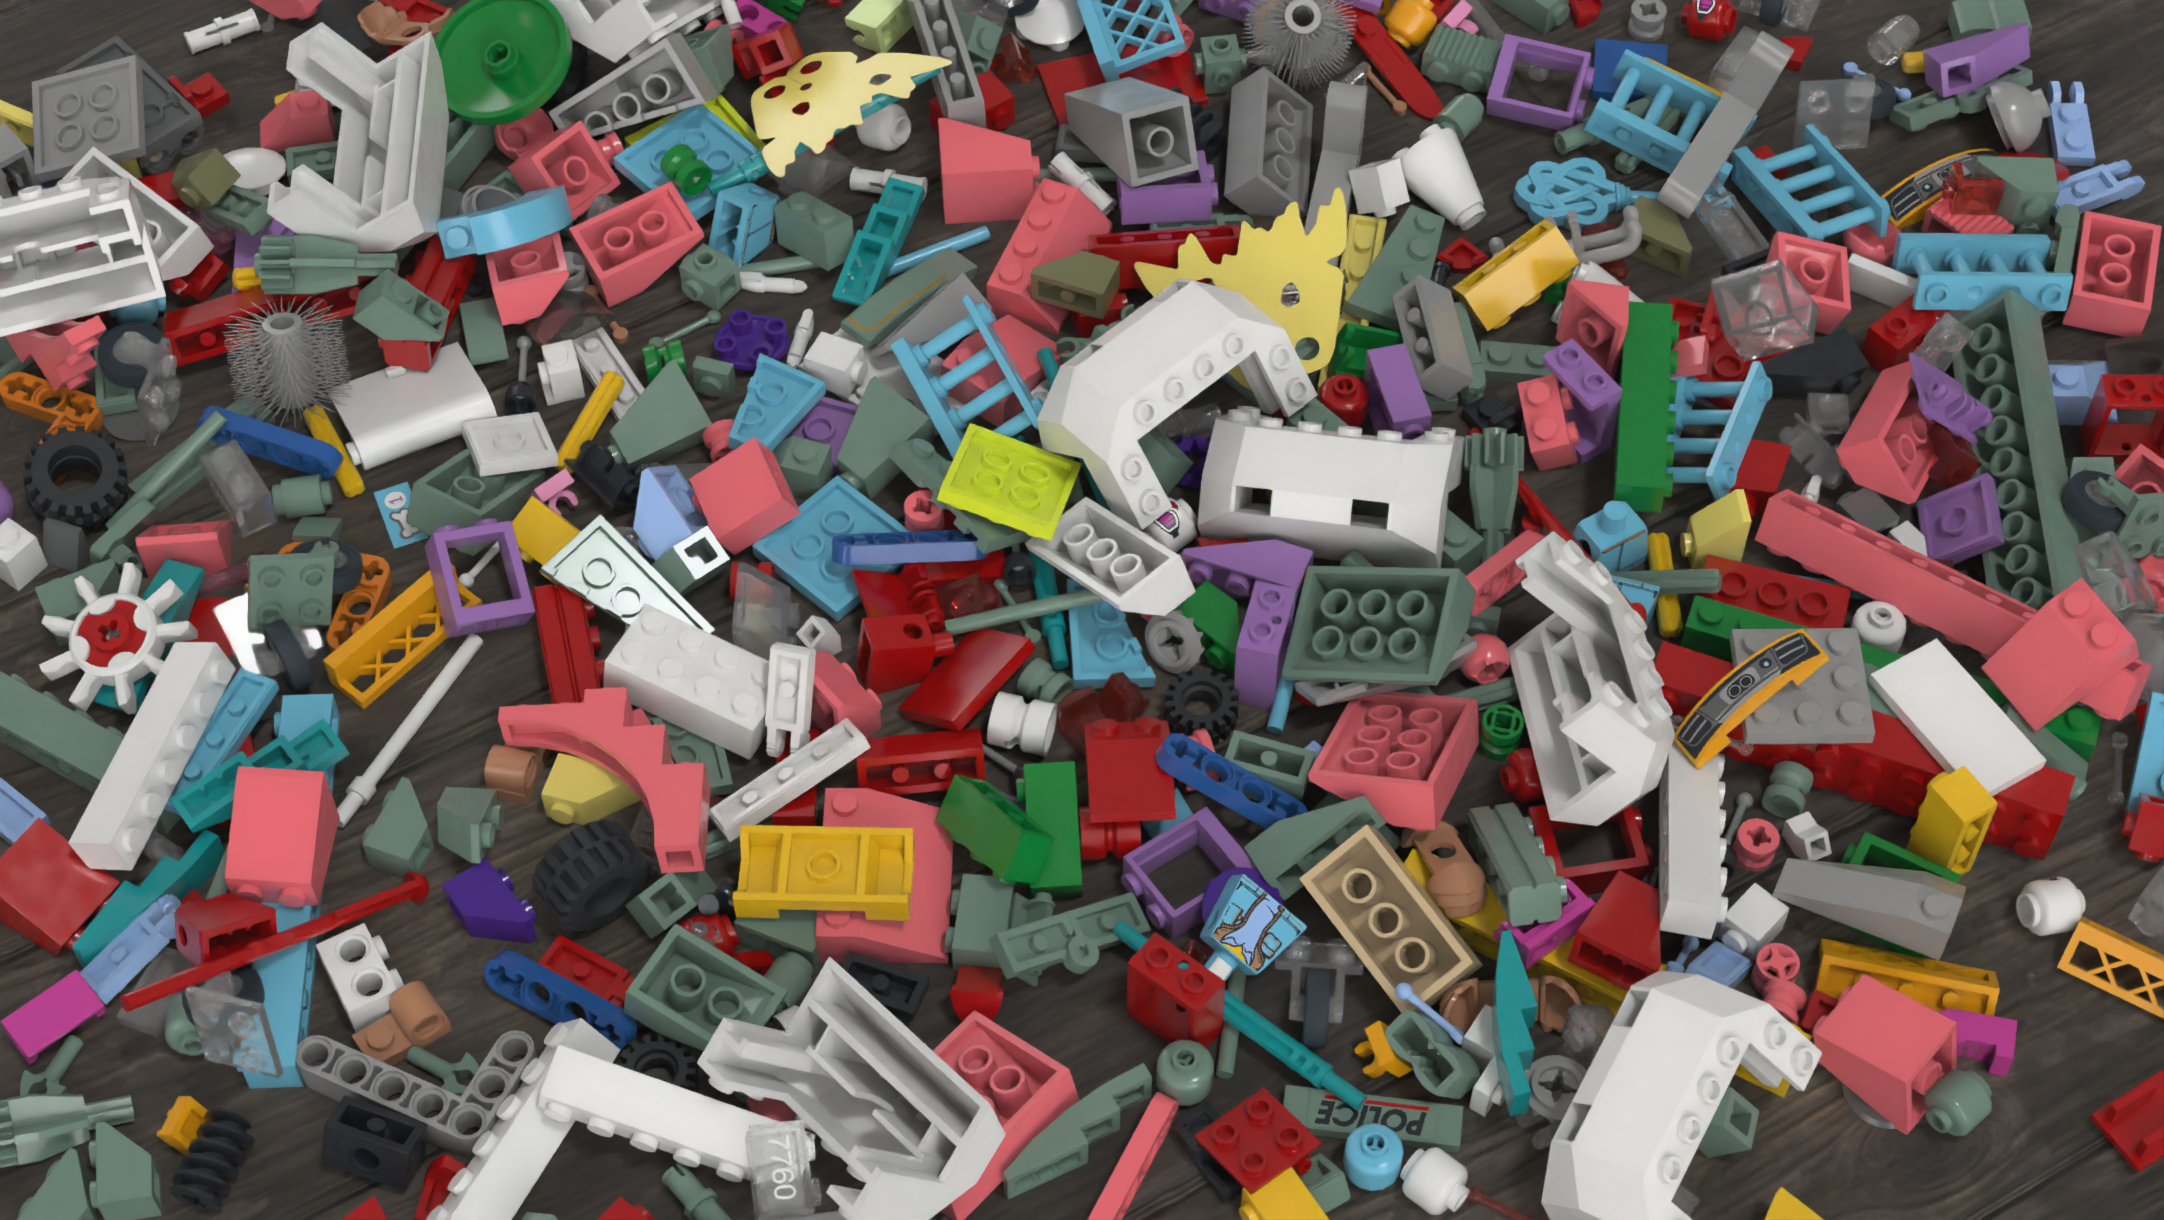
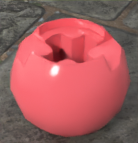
[1460,633,1510,684]

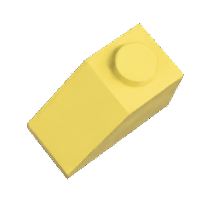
[1680,489,1752,569]
[541,753,640,825]

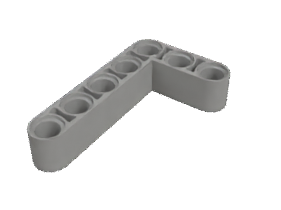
[1656,30,1795,219]
[1304,81,1368,267]
[296,1030,538,1159]

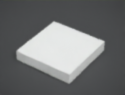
[462,412,558,477]

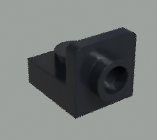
[1461,391,1523,435]

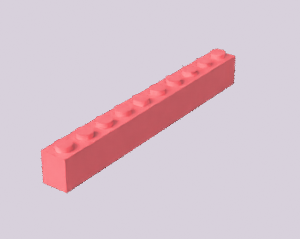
[1755,489,2153,721]

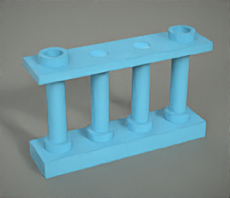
[1584,49,1758,194]
[1731,123,1891,242]
[1891,233,2073,311]
[890,294,1044,459]
[1666,361,1773,501]

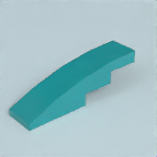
[832,177,925,307]
[94,559,206,715]
[169,718,350,832]
[72,829,225,969]
[1492,930,1538,1116]

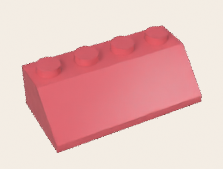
[986,178,1113,336]
[1836,356,1952,504]

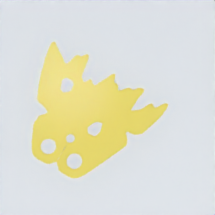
[751,52,952,178]
[1134,187,1347,390]

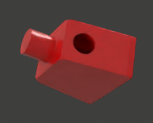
[1710,433,1791,525]
[855,614,954,695]
[174,893,277,966]

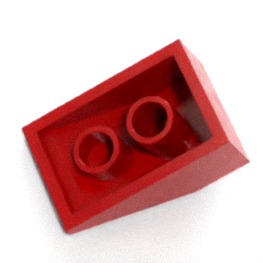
[1084,717,1176,823]

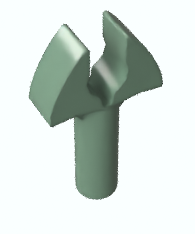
[20,1035,84,1096]
[406,1045,480,1096]

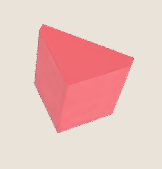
[1555,279,1629,380]
[135,520,232,579]

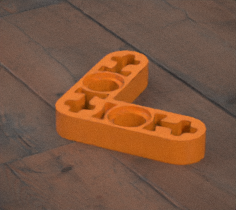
[0,372,104,486]
[278,542,393,653]

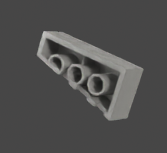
[548,32,719,137]

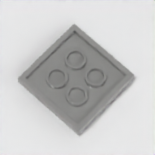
[32,55,146,182]
[1729,628,1875,744]

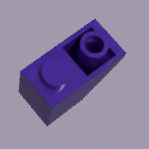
[442,858,537,944]

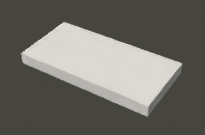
[1868,638,2046,796]

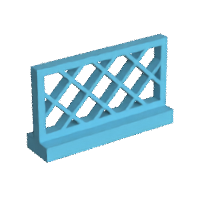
[1076,0,1187,83]

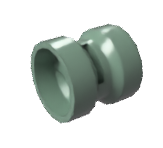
[1017,658,1074,711]
[1761,761,1814,820]

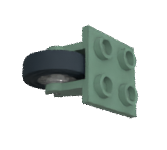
[2062,470,2164,560]
[246,539,363,629]

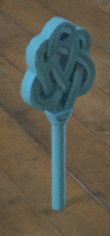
[1513,157,1735,235]

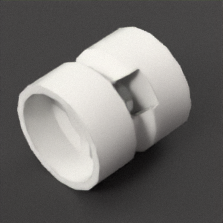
[987,691,1058,757]

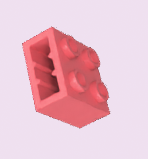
[689,437,801,555]

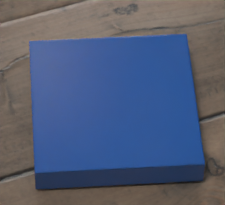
[1591,39,1668,103]

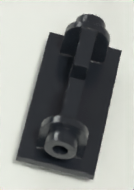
[564,440,639,510]

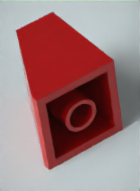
[0,817,120,957]

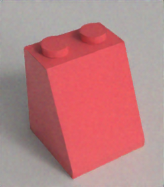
[938,118,1040,224]
[225,766,340,908]
[1812,974,1957,1135]

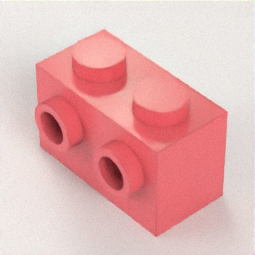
[1517,374,1581,472]

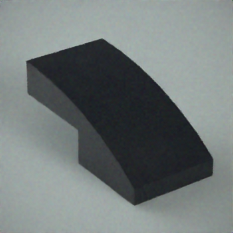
[1171,1102,1243,1203]

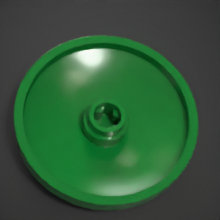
[434,0,572,126]

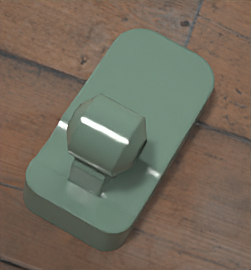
[89,498,158,575]

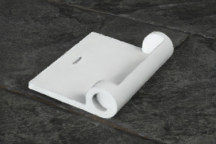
[328,342,497,471]

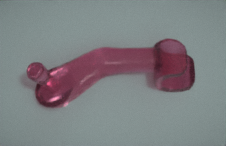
[179,205,236,254]
[198,551,264,594]

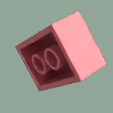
[2062,211,2162,340]

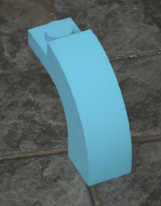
[436,185,573,259]

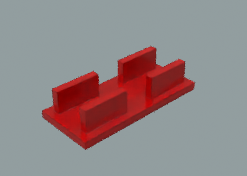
[1697,554,1851,628]
[2090,1069,2164,1173]

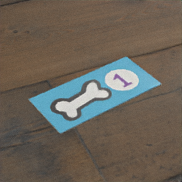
[373,482,429,549]

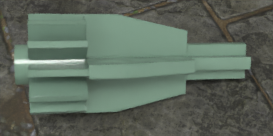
[254,235,399,294]
[1464,427,1524,564]
[0,1094,135,1168]

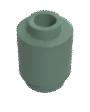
[1432,93,1484,144]
[272,474,333,519]
[763,952,814,1017]

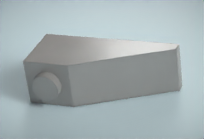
[871,273,993,357]

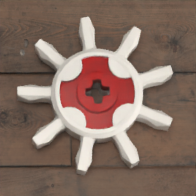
[39,563,198,715]

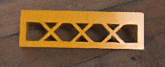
[323,564,483,709]
[2057,916,2164,1019]
[1814,938,2000,1016]

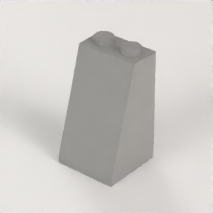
[1064,77,1199,187]

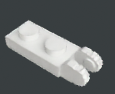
[765,642,816,758]

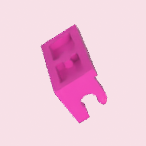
[1493,878,1596,970]
[1,969,106,1065]

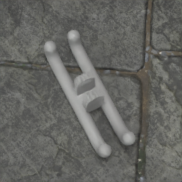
[1489,205,1642,270]

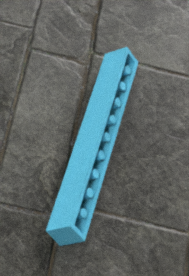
[236,694,340,1089]

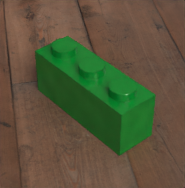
[1016,761,1083,899]
[935,775,1055,885]

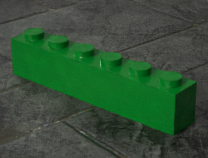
[1613,301,1679,513]

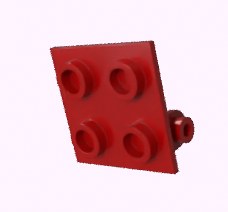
[851,562,945,633]
[1194,1087,1322,1195]

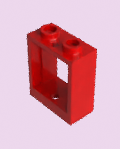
[2079,374,2164,464]
[1527,805,1653,895]
[1127,932,1226,1049]

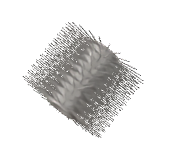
[1241,0,1358,92]
[222,294,353,428]

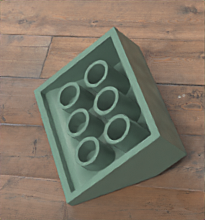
[1281,566,1476,686]

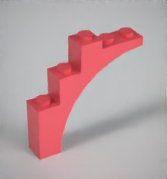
[5,315,106,392]
[498,687,711,873]

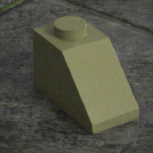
[171,147,241,211]
[1618,195,1693,278]
[1031,251,1120,320]

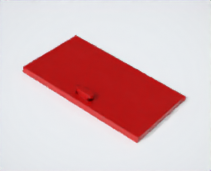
[1036,45,1208,127]

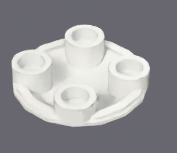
[1015,0,1085,51]
[223,148,287,196]

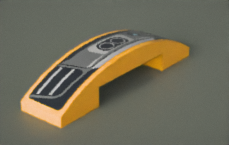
[1881,148,1999,230]
[1673,628,1830,769]

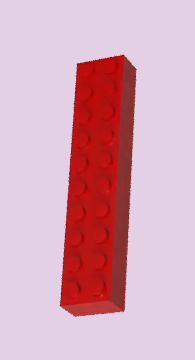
[1654,641,2075,860]

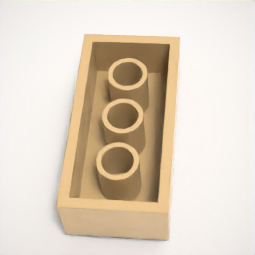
[1299,824,1483,1013]

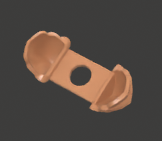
[357,2,454,46]
[1400,819,1488,917]
[1439,975,1583,1034]

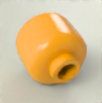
[1384,0,1437,49]

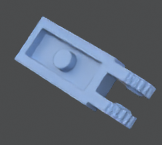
[2047,81,2096,167]
[2052,160,2145,218]
[80,894,182,1004]

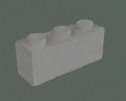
[1392,275,1475,401]

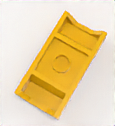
[732,825,916,921]

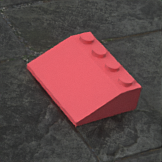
[1308,691,1479,831]
[815,788,954,964]
[933,1010,1080,1220]

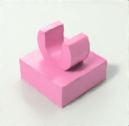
[1441,0,1479,35]
[526,468,578,515]

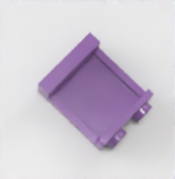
[1542,338,1623,465]

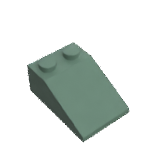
[406,448,545,556]
[624,923,788,1051]

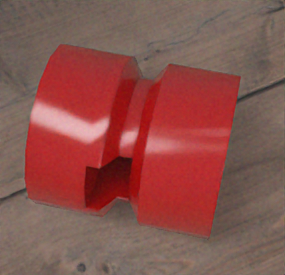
[1079,805,1141,861]

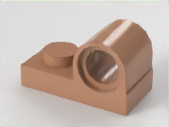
[484,744,551,805]
[351,981,453,1066]

